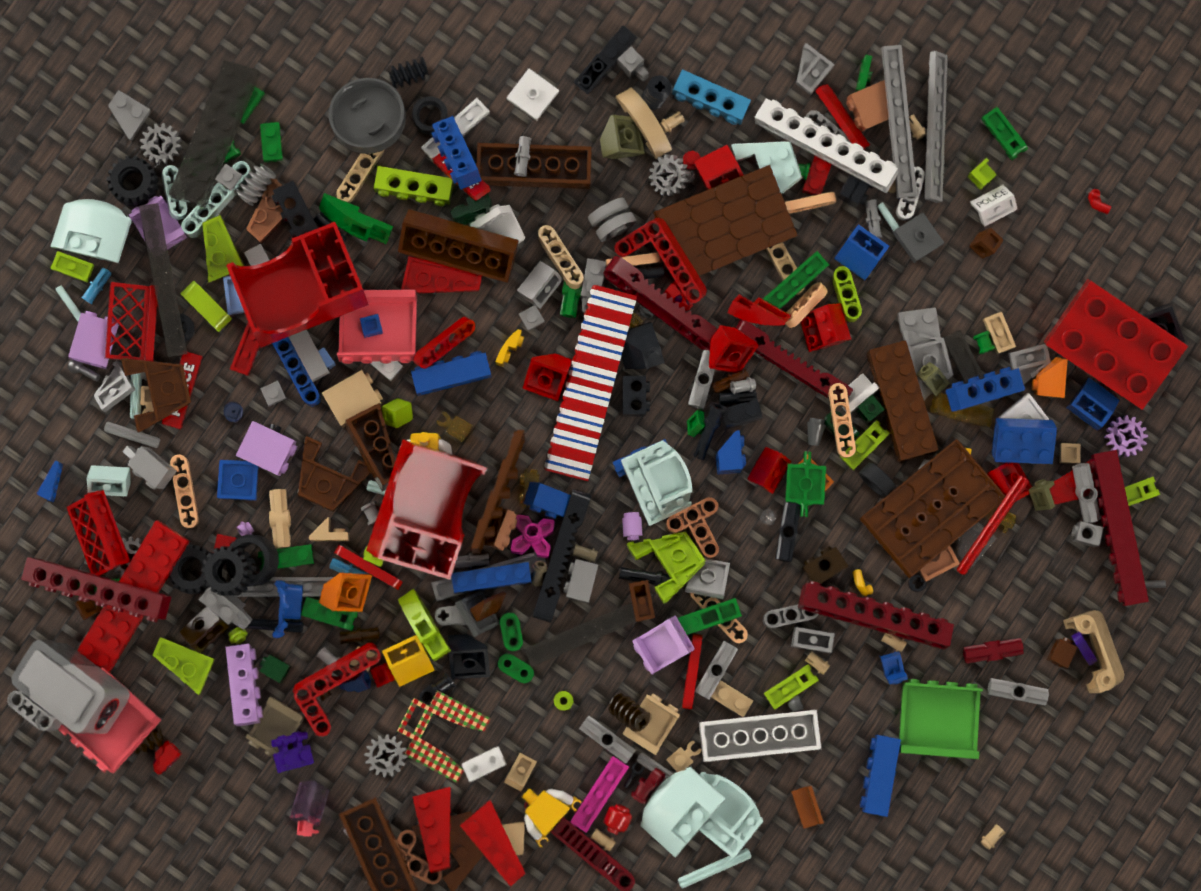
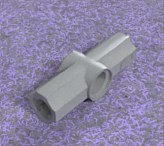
[688,350,715,410]
[1072,463,1101,523]
[695,641,738,700]
[987,678,1049,706]
[579,716,636,764]

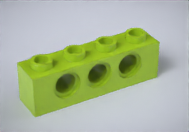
[374,166,454,206]

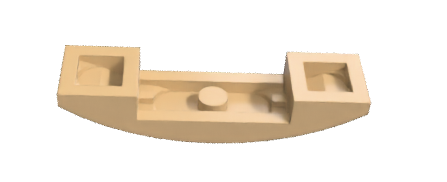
[615,87,672,159]

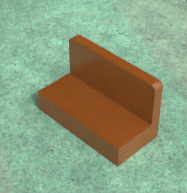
[791,785,824,829]

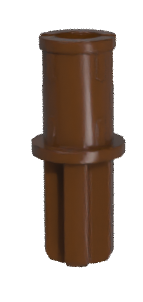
[711,369,749,393]

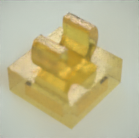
[1000,512,1016,533]

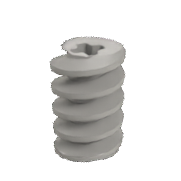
[235,164,276,206]

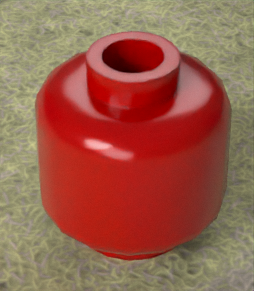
[604,804,632,835]

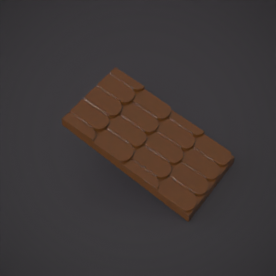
[653,165,798,280]
[471,430,526,554]
[860,439,1006,578]

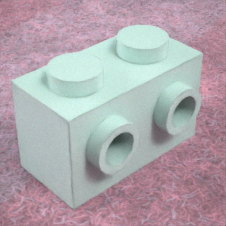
[87,465,131,497]

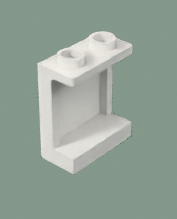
[462,746,507,782]

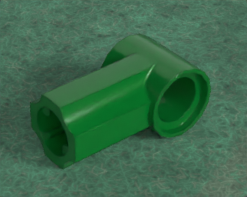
[560,280,583,318]

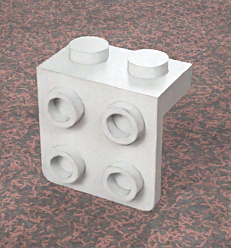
[470,204,525,244]

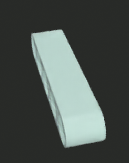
[181,161,252,238]

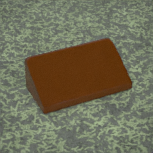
[470,592,506,622]

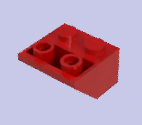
[693,145,743,190]
[800,303,851,352]

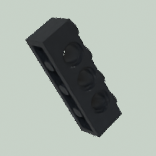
[271,180,318,238]

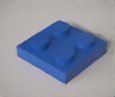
[217,460,259,501]

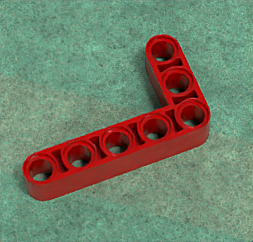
[615,218,707,303]
[293,643,381,736]

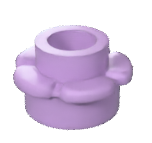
[237,521,254,536]

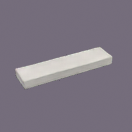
[421,98,490,161]

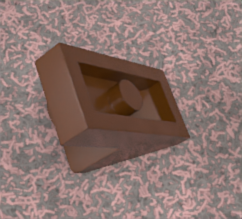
[629,580,655,622]

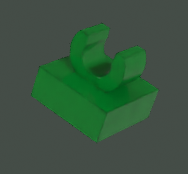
[687,409,705,437]

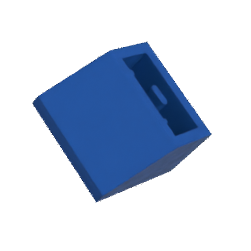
[834,224,889,281]
[1066,378,1120,430]
[716,430,746,475]

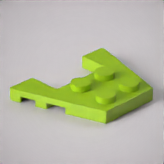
[627,532,705,604]

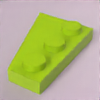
[202,215,243,283]
[153,637,215,695]

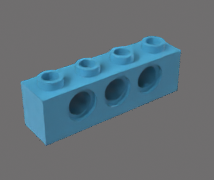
[672,69,751,125]

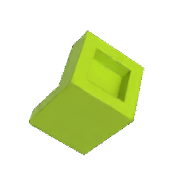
[968,158,996,190]
[381,398,413,428]

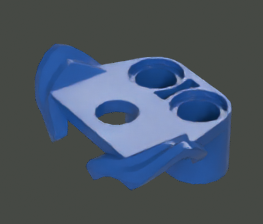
[272,580,303,638]

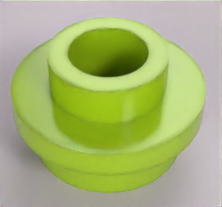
[228,627,247,644]
[554,691,573,711]

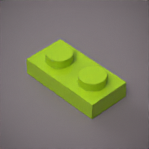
[50,251,95,283]

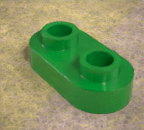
[500,613,523,651]
[498,654,534,683]

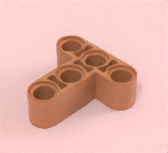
[666,497,719,559]
[397,829,442,884]

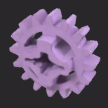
[1105,415,1148,458]

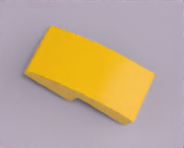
[495,329,524,367]

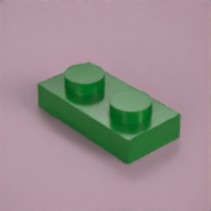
[260,122,283,162]

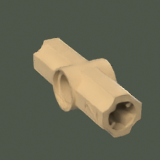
[269,489,291,549]

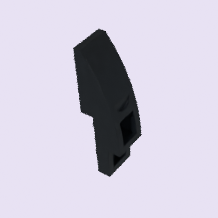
[573,25,637,95]

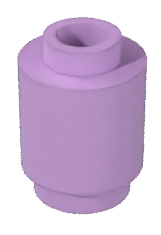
[622,512,643,540]

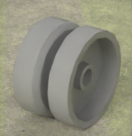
[588,197,637,242]

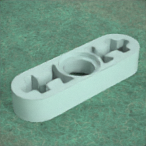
[162,165,187,220]

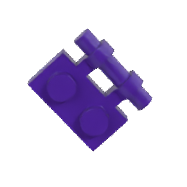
[271,731,314,773]

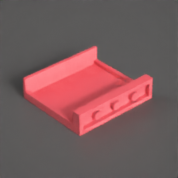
[337,290,417,364]
[58,667,161,774]

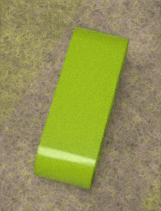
[832,266,862,323]
[180,281,232,332]

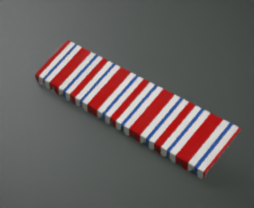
[544,285,637,481]

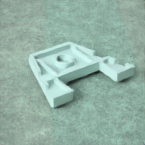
[731,141,802,194]

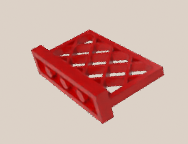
[105,282,158,362]
[66,490,130,576]

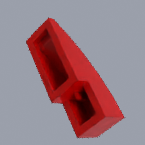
[727,294,791,326]

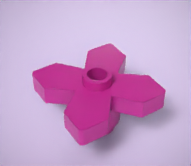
[511,515,555,558]

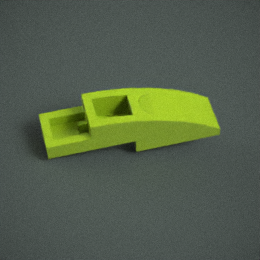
[398,589,451,661]

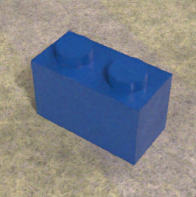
[523,482,571,519]

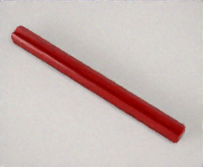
[957,476,1028,575]

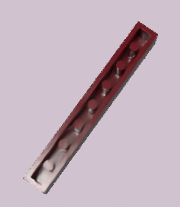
[1089,450,1149,606]

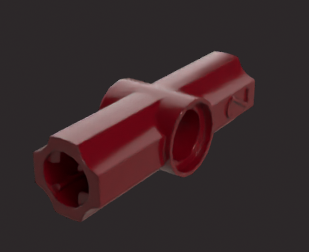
[963,638,1024,664]

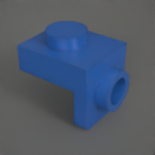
[880,651,908,684]

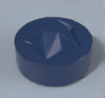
[223,402,243,422]

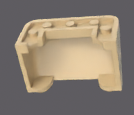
[1063,610,1124,693]

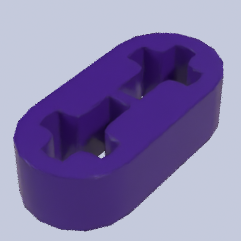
[1071,632,1098,666]

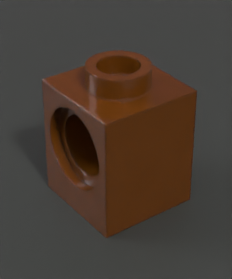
[969,227,1004,259]
[1046,637,1078,669]

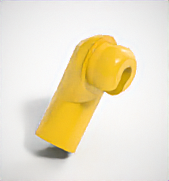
[852,569,873,597]

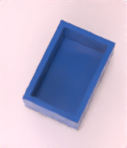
[992,418,1057,464]

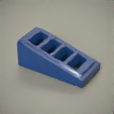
[37,461,63,503]

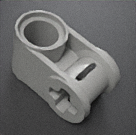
[435,605,467,626]

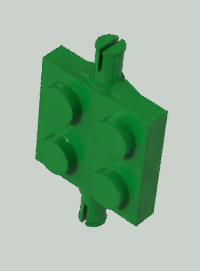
[785,451,826,517]

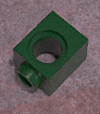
[855,395,885,424]
[259,654,292,683]

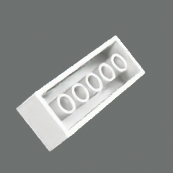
[699,710,821,762]

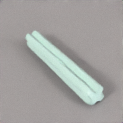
[678,848,751,888]

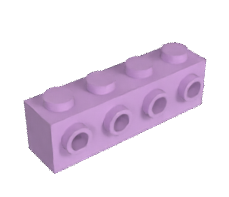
[226,644,263,726]

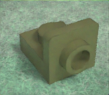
[916,362,950,396]
[1029,479,1055,511]

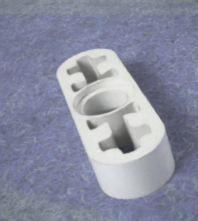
[896,167,925,221]

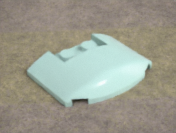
[51,199,132,263]
[621,440,692,526]
[640,767,726,857]
[699,772,763,858]

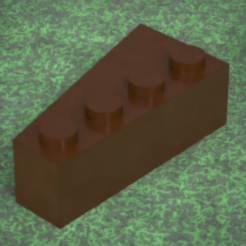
[345,403,395,492]

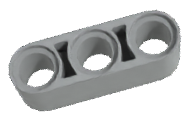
[763,605,818,628]

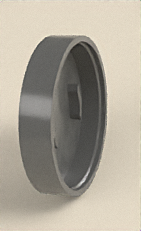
[329,78,406,154]

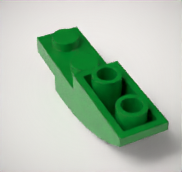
[319,193,393,244]
[677,598,742,635]

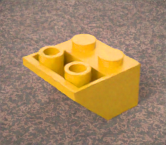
[382,635,435,687]

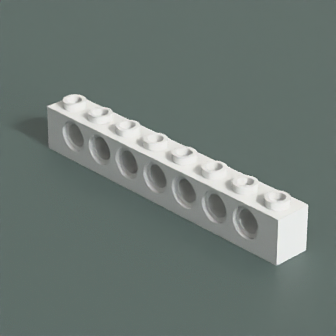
[755,98,898,193]

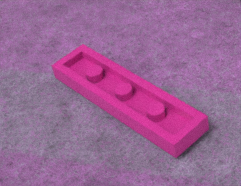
[570,756,629,832]

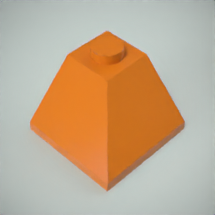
[1032,357,1068,398]
[319,573,372,612]

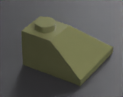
[600,115,645,159]

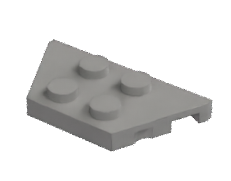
[901,330,953,401]

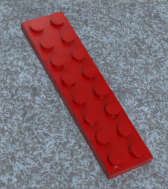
[77,520,190,673]

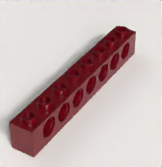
[21,557,172,622]
[798,581,954,650]

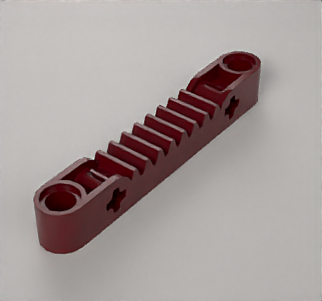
[603,256,717,351]
[735,319,853,407]
[524,801,635,891]

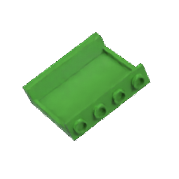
[899,679,983,759]

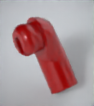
[1088,189,1111,215]

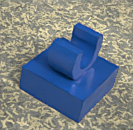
[360,314,383,338]

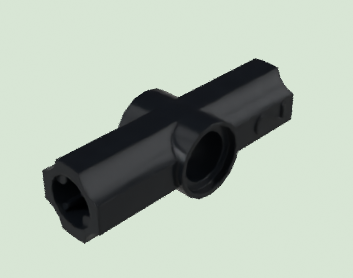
[775,502,801,562]

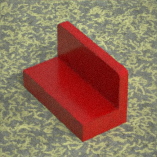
[747,447,791,494]

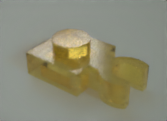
[437,412,473,442]

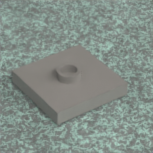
[685,558,730,599]

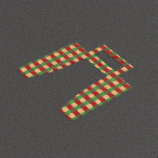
[397,690,491,783]

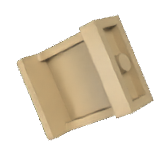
[322,370,383,428]
[622,693,680,755]

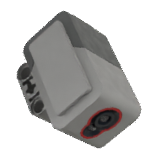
[7,640,130,734]

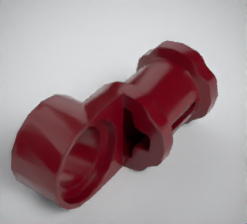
[631,767,666,804]

